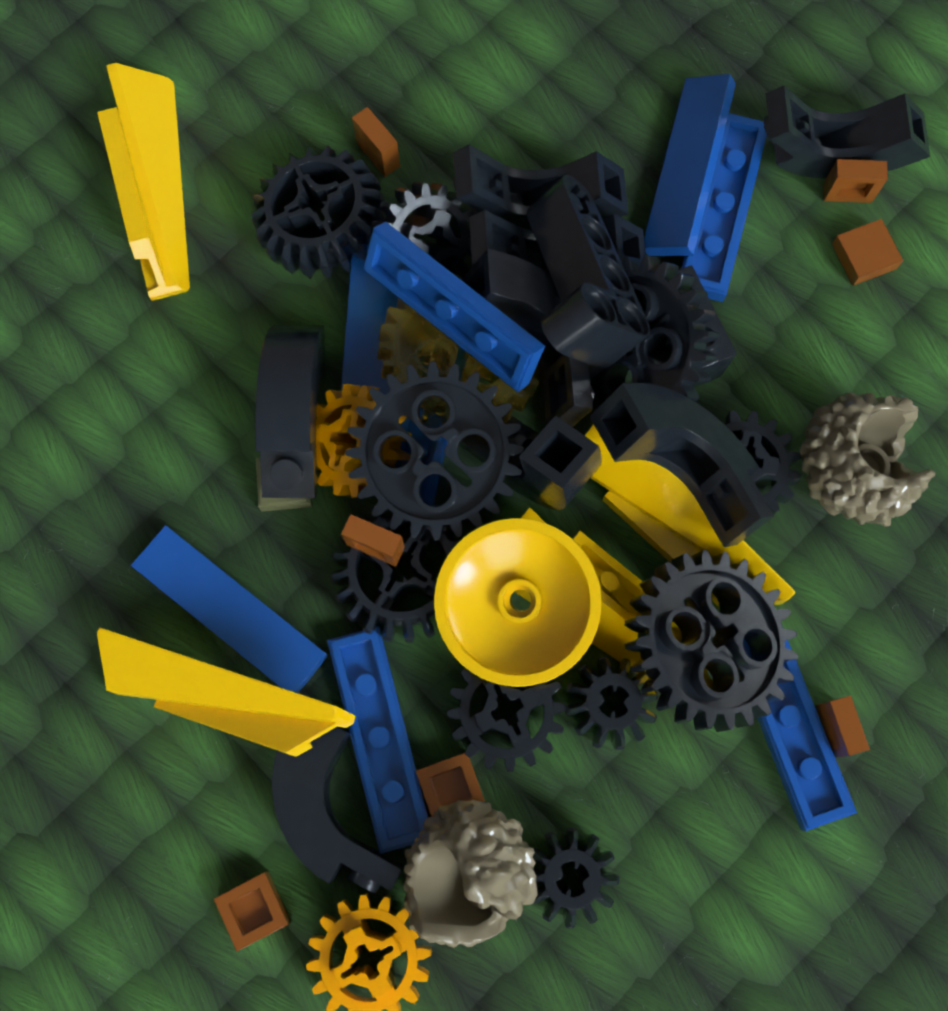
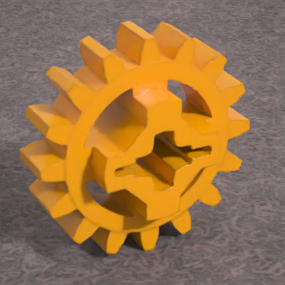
[316,384,412,498]
[306,893,432,1011]

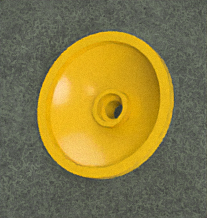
[434,518,602,687]

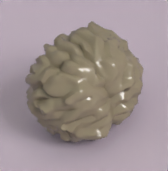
[799,392,936,527]
[403,800,538,948]

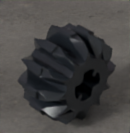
[565,656,658,750]
[531,827,619,928]

